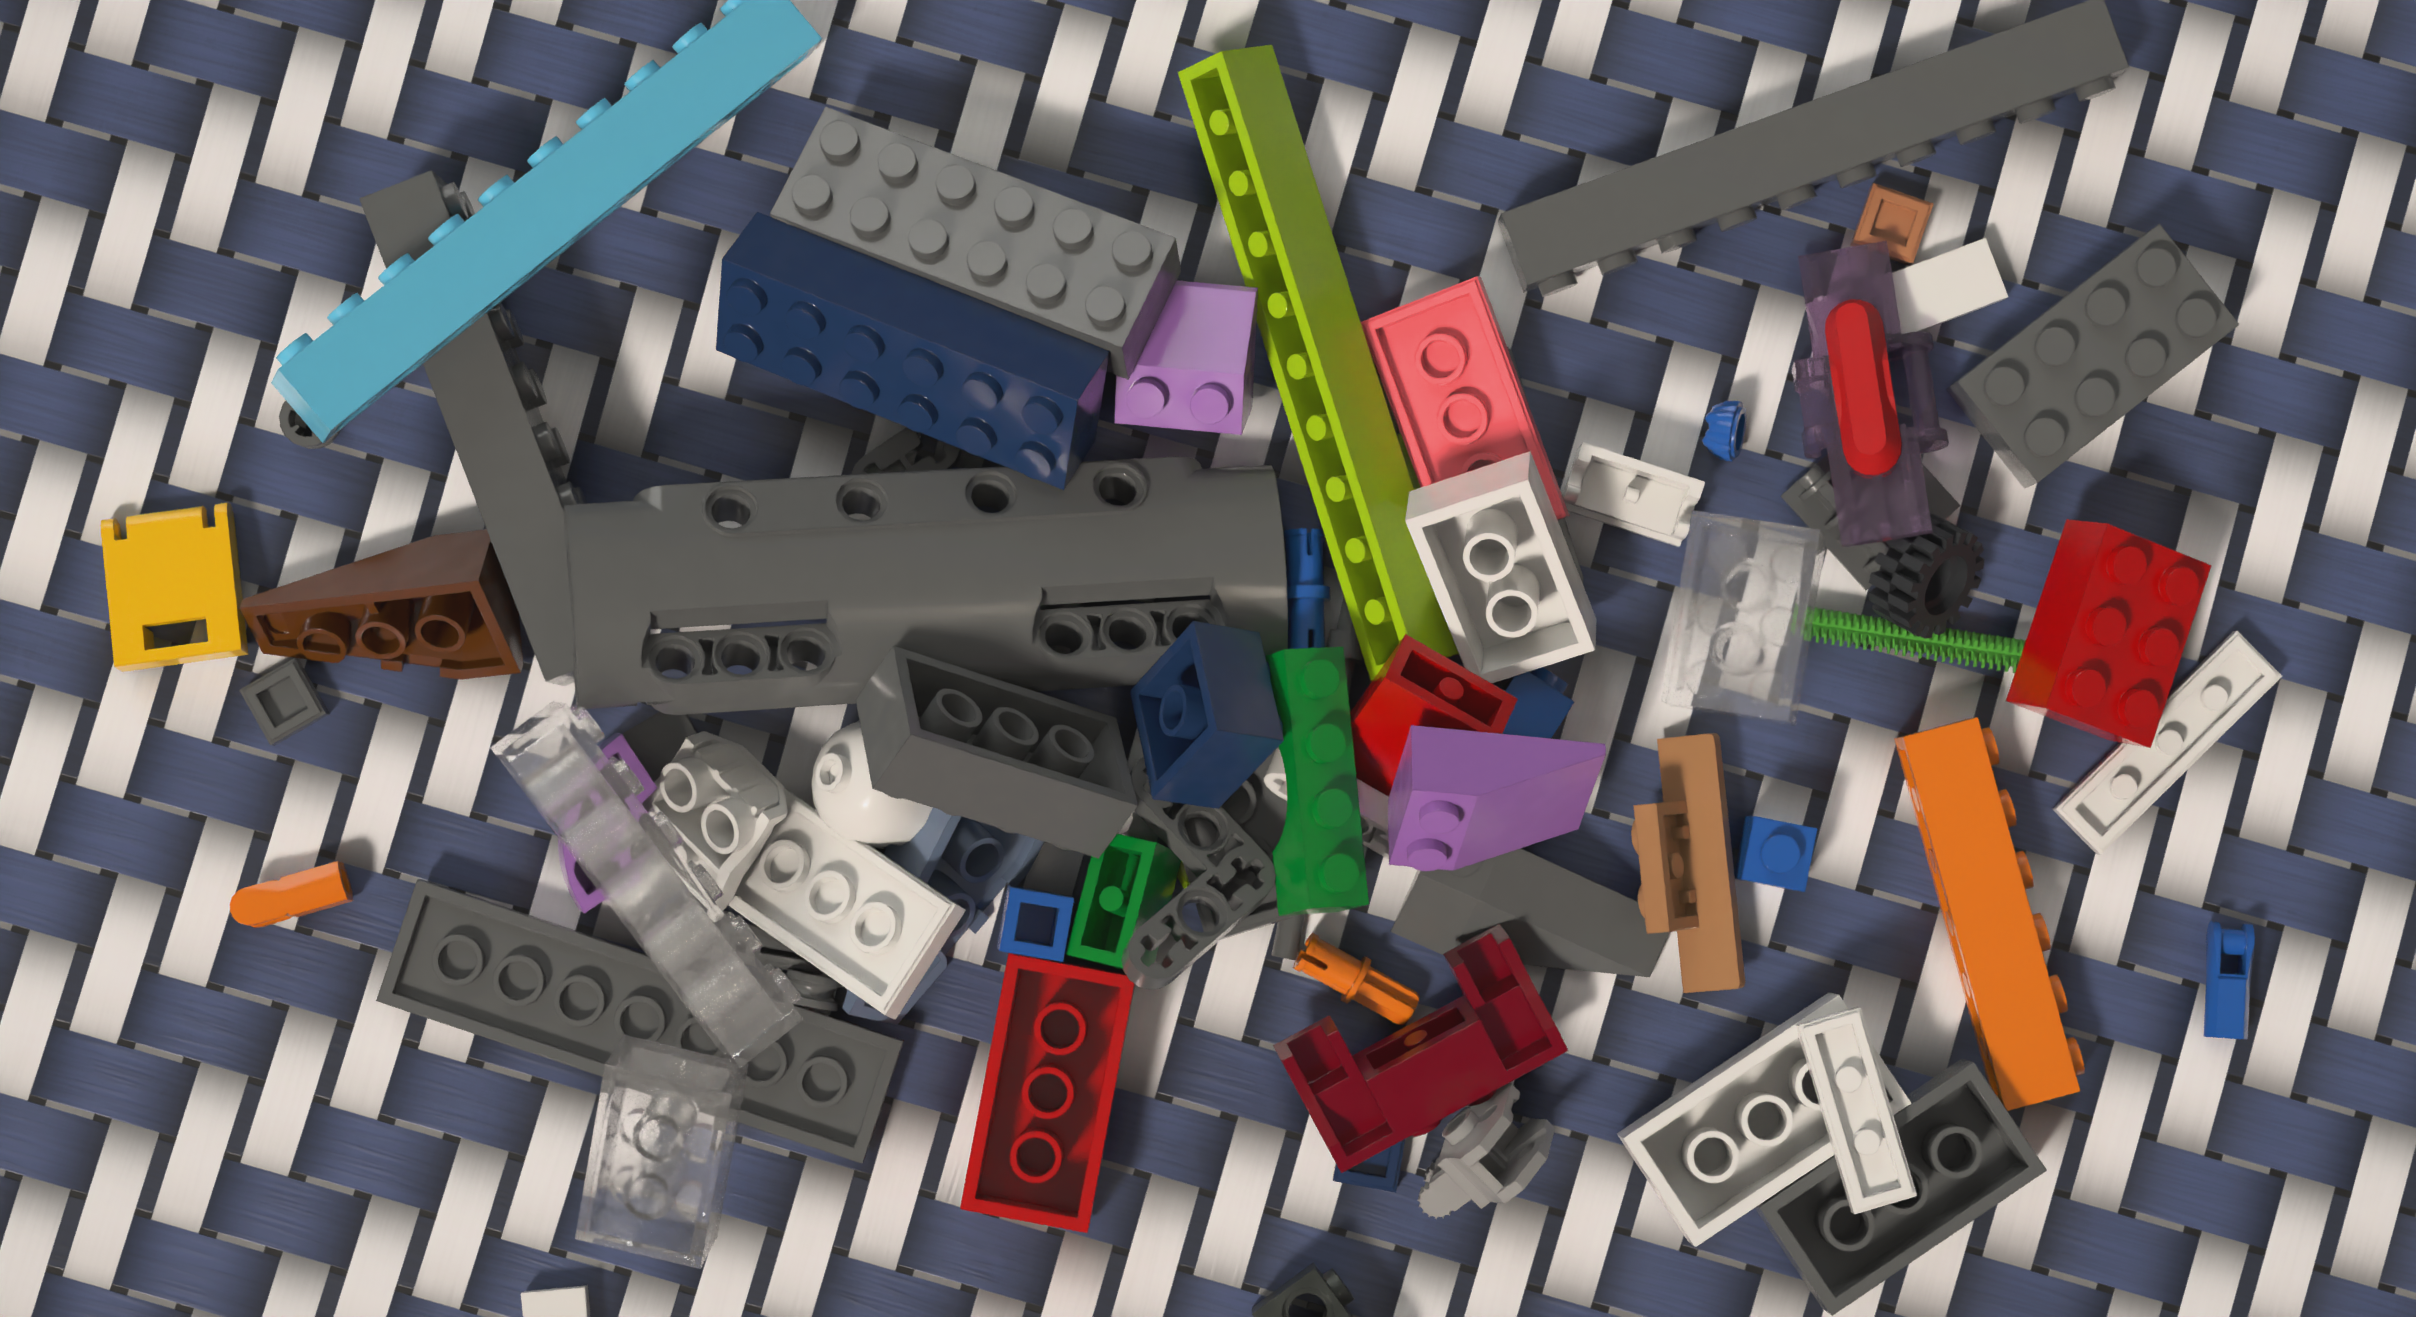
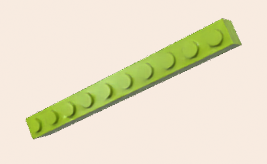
[1178,45,1459,681]

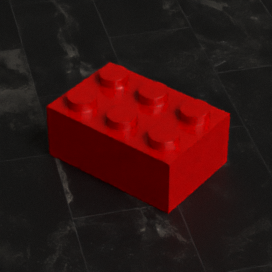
[2006,519,2212,748]

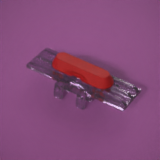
[1792,241,1949,547]

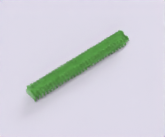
[1802,607,2026,673]

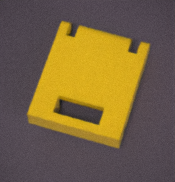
[100,503,248,672]

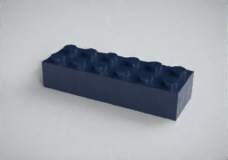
[716,212,1110,490]

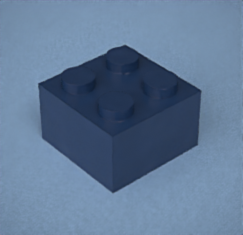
[1130,621,1284,809]

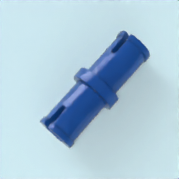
[1283,528,1331,649]

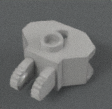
[1417,1084,1555,1219]

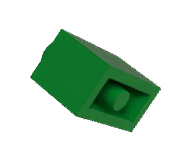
[1066,834,1181,973]

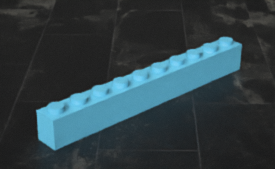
[271,0,822,443]

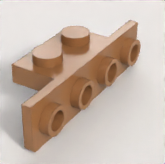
[1631,733,1745,993]

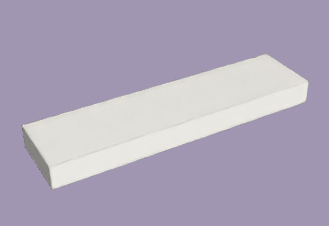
[2052,631,2282,855]

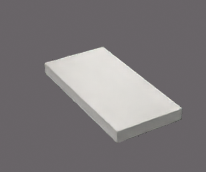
[728,787,966,1020]

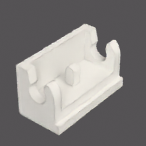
[1562,442,1705,547]

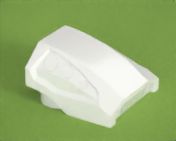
[629,731,787,920]

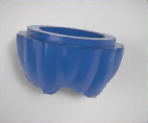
[1702,401,1747,462]

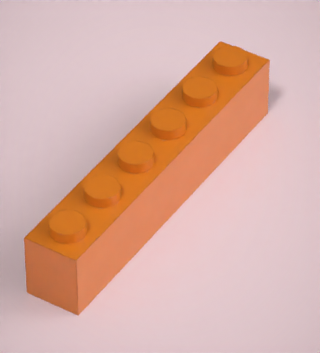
[1894,717,2085,1111]

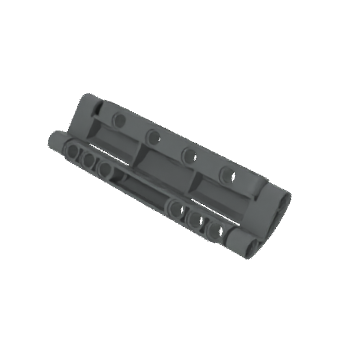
[564,456,1288,715]

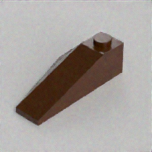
[239,529,524,680]

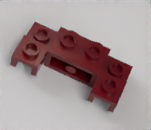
[1273,923,1569,1173]

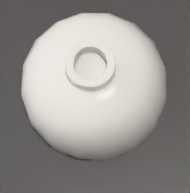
[811,720,933,849]

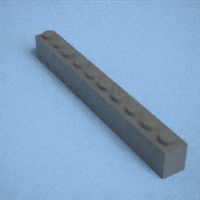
[1498,0,2129,297]

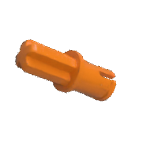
[1293,933,1420,1025]

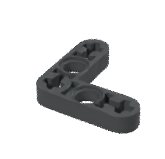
[1121,757,1276,990]

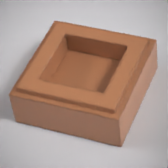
[1850,183,1933,266]

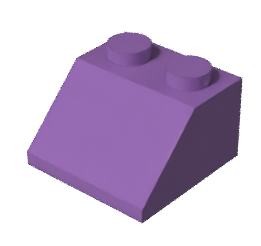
[1114,281,1258,435]

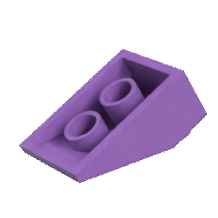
[1388,725,1606,871]

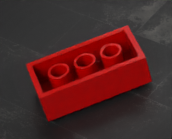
[960,953,1135,1233]

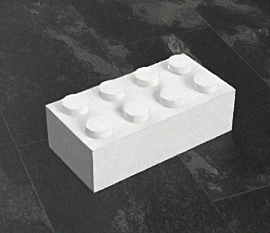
[1617,992,1911,1247]

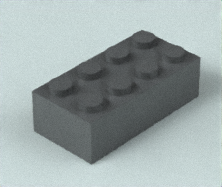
[1946,224,2240,489]
[856,646,1138,858]
[1755,1059,2047,1316]

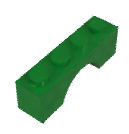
[1265,647,1369,916]

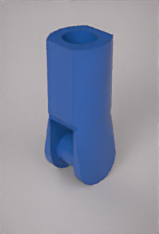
[2203,921,2255,1039]

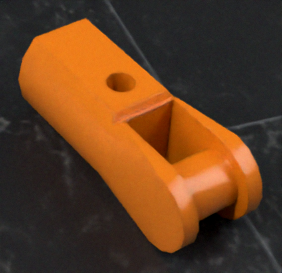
[230,861,353,928]

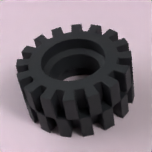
[1868,512,1985,639]

